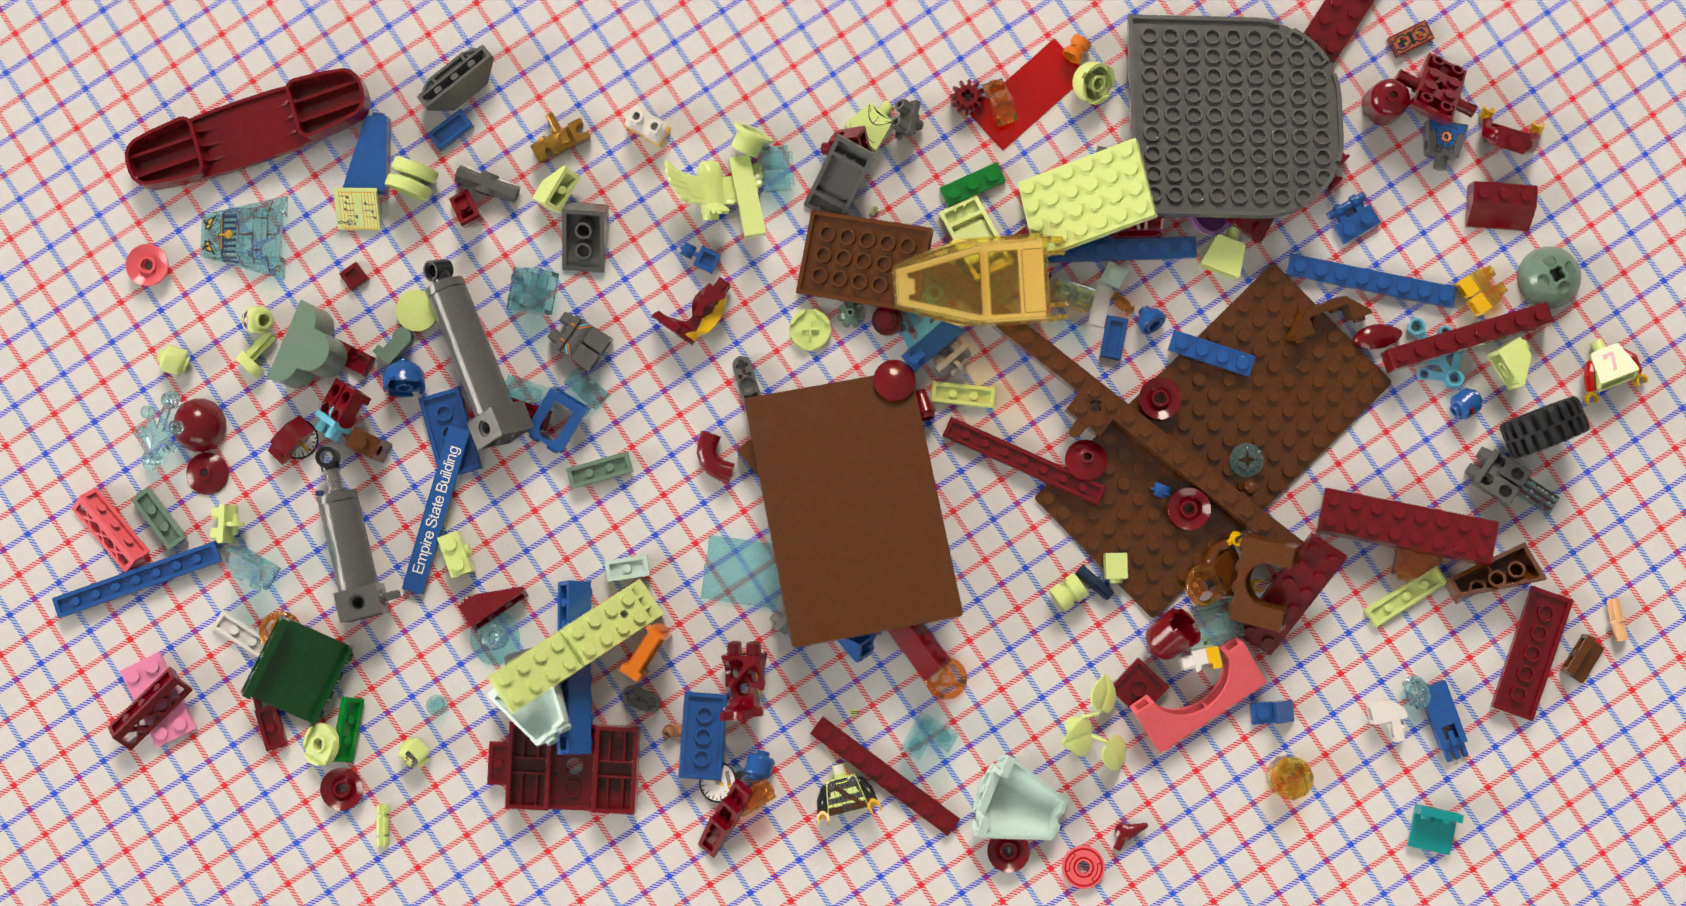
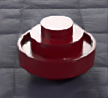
[872,307,903,336]

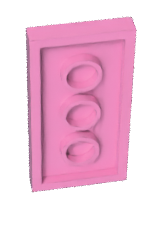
[120,652,198,748]

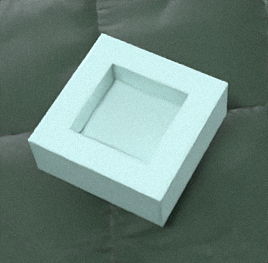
[1099,261,1128,290]

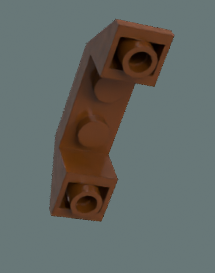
[1286,296,1372,343]

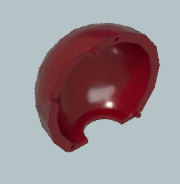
[173,398,226,452]

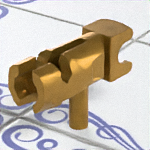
[530,112,591,164]

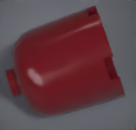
[1362,78,1410,126]
[1145,607,1201,660]

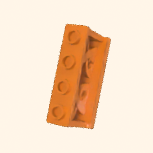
[619,623,672,682]

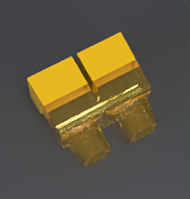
[1453,266,1508,317]

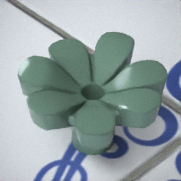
[837,302,865,328]

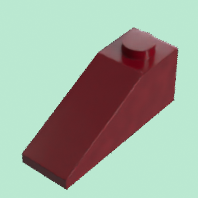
[457,586,528,632]

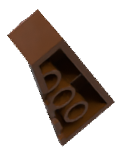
[1445,542,1547,604]

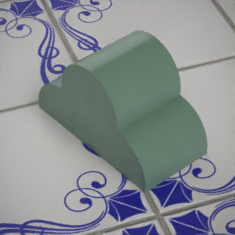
[267,300,347,389]

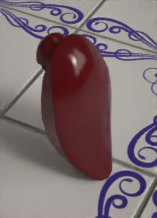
[1353,324,1403,349]

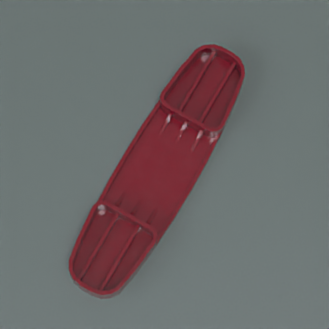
[125,68,371,191]

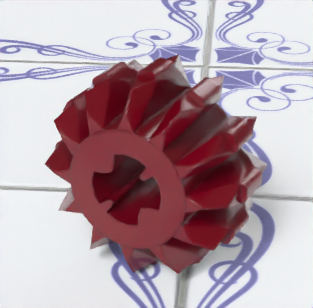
[950,79,986,116]

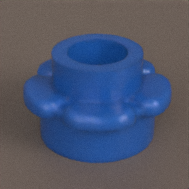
[1151,482,1171,499]

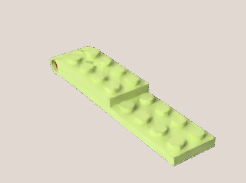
[487,579,664,714]

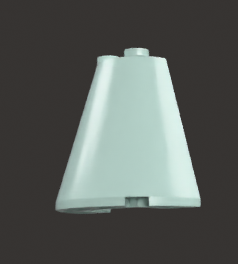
[487,683,572,746]
[972,754,1069,840]

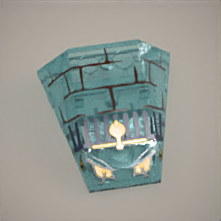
[200,196,288,280]

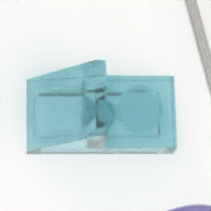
[564,367,610,411]

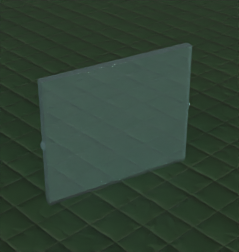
[701,535,780,609]

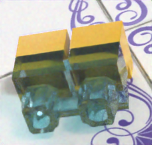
[1050,278,1096,313]

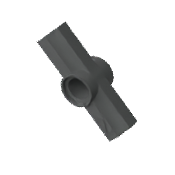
[454,164,521,204]

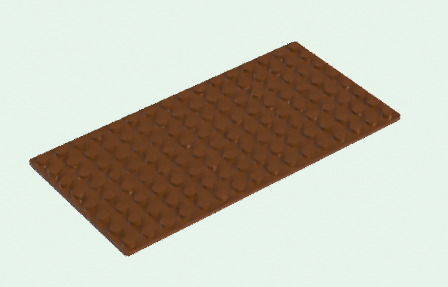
[1035,264,1391,618]

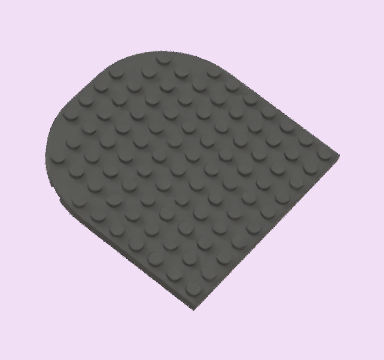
[1127,14,1344,219]

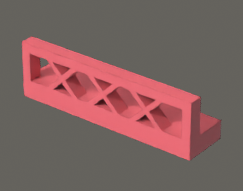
[71,487,151,572]

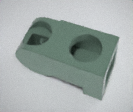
[373,328,414,365]

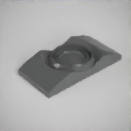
[803,134,876,215]

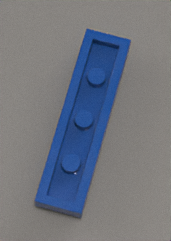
[1167,330,1256,377]

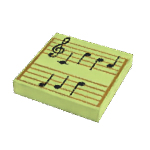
[333,188,382,230]

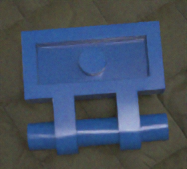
[1326,192,1381,245]

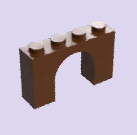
[1228,533,1301,632]

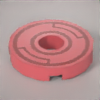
[1062,845,1105,889]

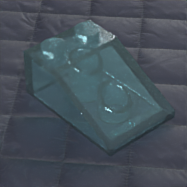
[225,546,281,591]

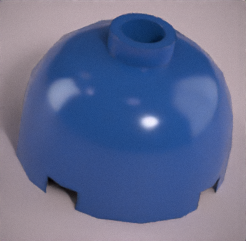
[383,359,426,398]

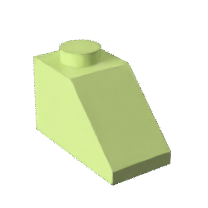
[532,166,581,214]

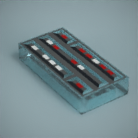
[1517,477,1560,515]

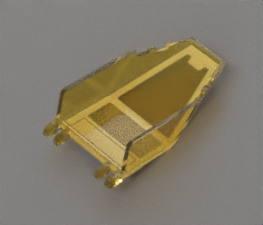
[893,233,1068,327]

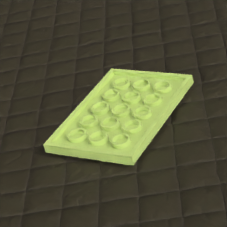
[1018,138,1157,258]

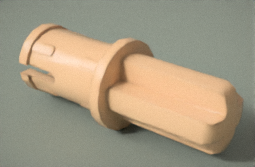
[1606,598,1629,642]

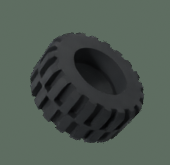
[1500,396,1590,459]

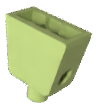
[1198,226,1246,280]

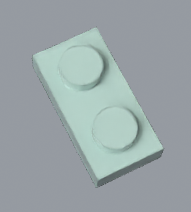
[604,554,650,582]

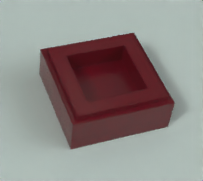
[339,262,369,292]

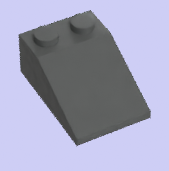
[562,202,609,273]

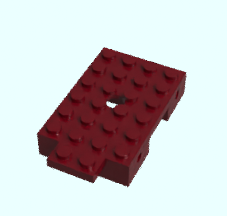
[487,721,641,815]

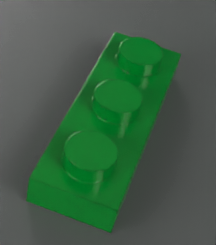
[939,162,1006,208]
[333,696,365,763]

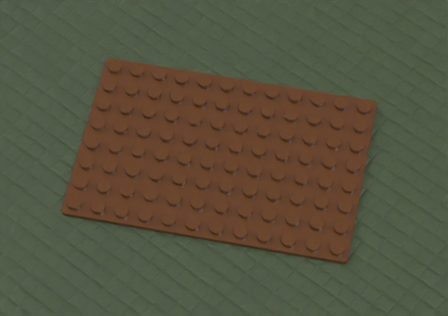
[744,375,963,648]

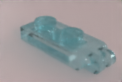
[505,374,559,409]

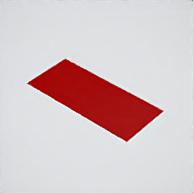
[969,38,1080,151]

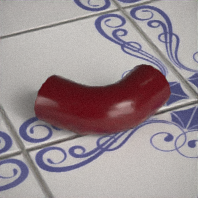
[696,431,735,484]

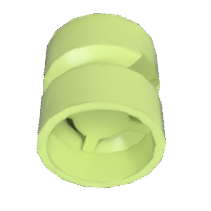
[1049,573,1089,612]

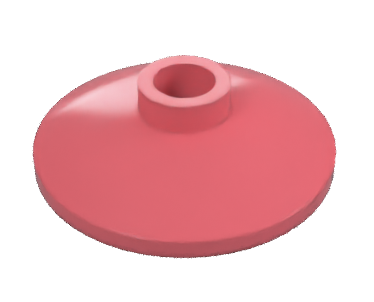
[126,244,169,286]

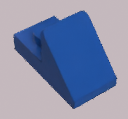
[1249,700,1294,725]

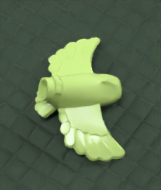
[664,160,764,220]

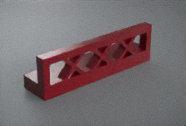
[108,666,193,751]

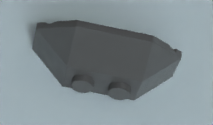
[417,45,494,111]

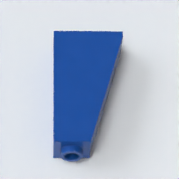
[343,112,391,195]

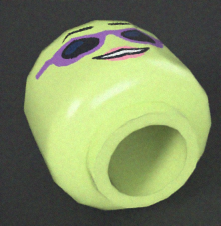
[241,306,274,334]

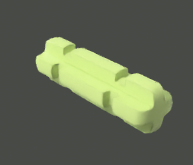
[376,804,389,846]

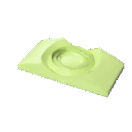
[939,194,1014,282]

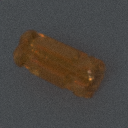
[1110,291,1135,316]

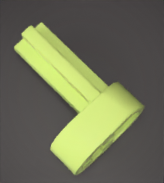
[235,331,276,378]

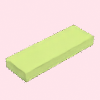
[931,381,996,409]

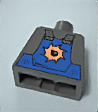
[1423,119,1468,171]

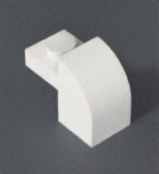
[1365,699,1408,742]

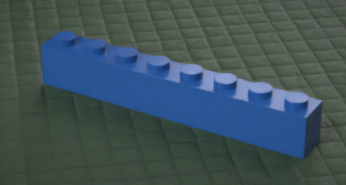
[557,580,592,755]

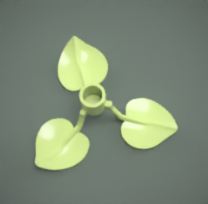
[1061,674,1126,772]

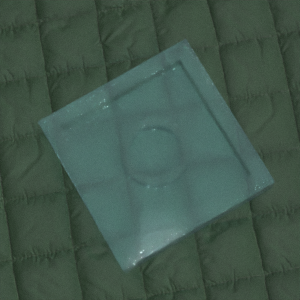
[1191,597,1245,645]

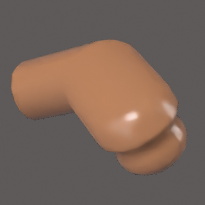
[662,724,682,739]

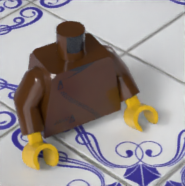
[1198,531,1265,597]

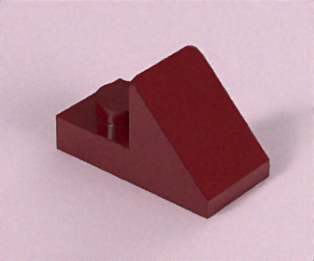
[449,189,483,228]

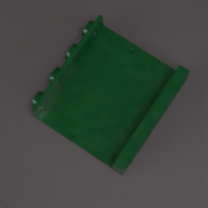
[241,615,353,727]

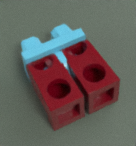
[315,378,371,442]

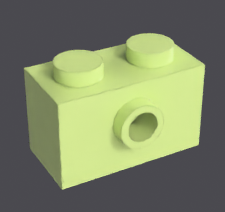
[437,531,476,578]

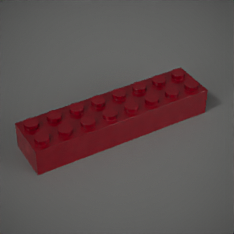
[1316,487,1499,567]

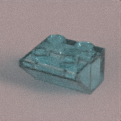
[507,267,559,315]

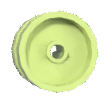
[385,156,439,202]

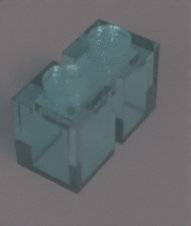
[762,145,795,192]

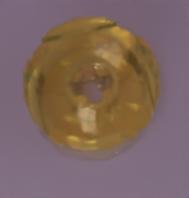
[1266,755,1314,800]

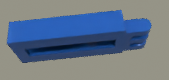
[1417,680,1468,763]

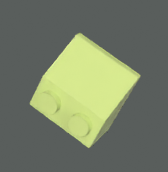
[1486,337,1532,390]

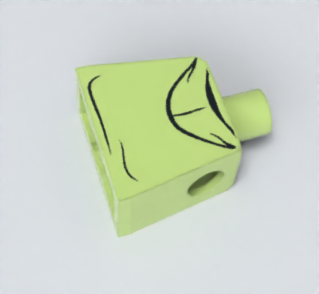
[845,100,894,154]

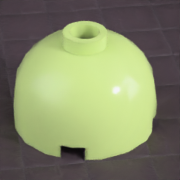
[1073,61,1115,105]

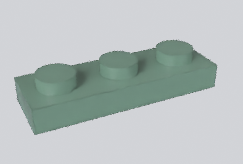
[566,451,634,489]
[131,487,188,551]

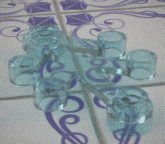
[134,391,183,470]

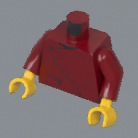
[1479,105,1545,155]

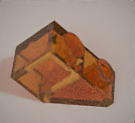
[982,78,1018,127]
[742,779,776,817]

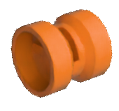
[1062,34,1091,64]

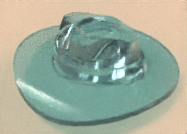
[470,612,520,665]

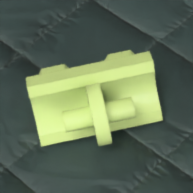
[210,504,245,544]

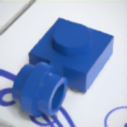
[680,242,721,274]

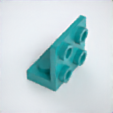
[1407,803,1464,855]

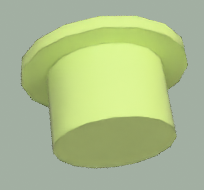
[731,121,773,158]

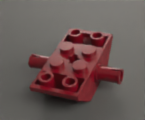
[1395,53,1478,125]

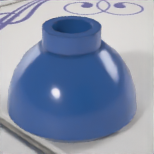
[1138,305,1166,334]

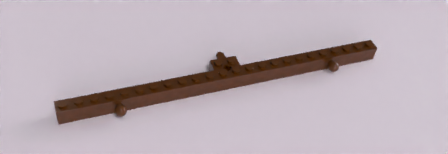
[925,248,1303,545]

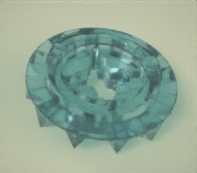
[1229,443,1264,477]
[1402,675,1431,709]

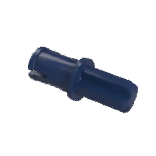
[1075,564,1114,601]

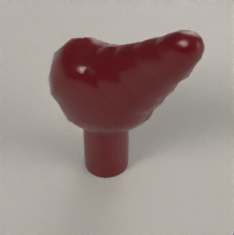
[1113,822,1148,851]

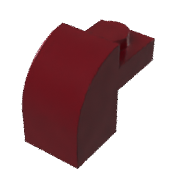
[268,415,315,465]

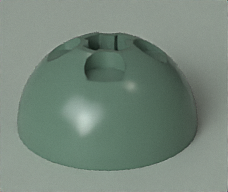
[1517,246,1581,309]

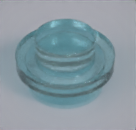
[426,695,448,716]

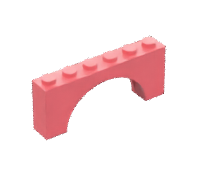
[1129,636,1267,753]

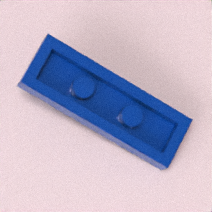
[901,316,963,372]

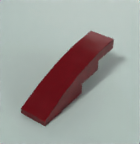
[698,778,754,858]

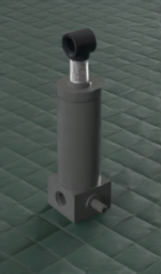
[315,446,401,623]

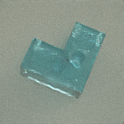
[900,711,959,760]

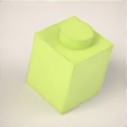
[1103,553,1128,583]

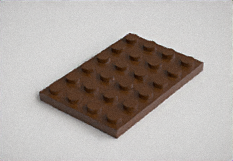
[796,210,934,313]

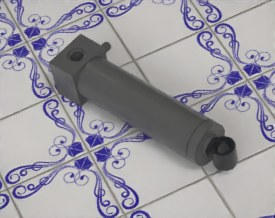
[423,259,534,450]

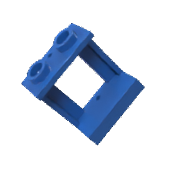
[528,386,591,454]

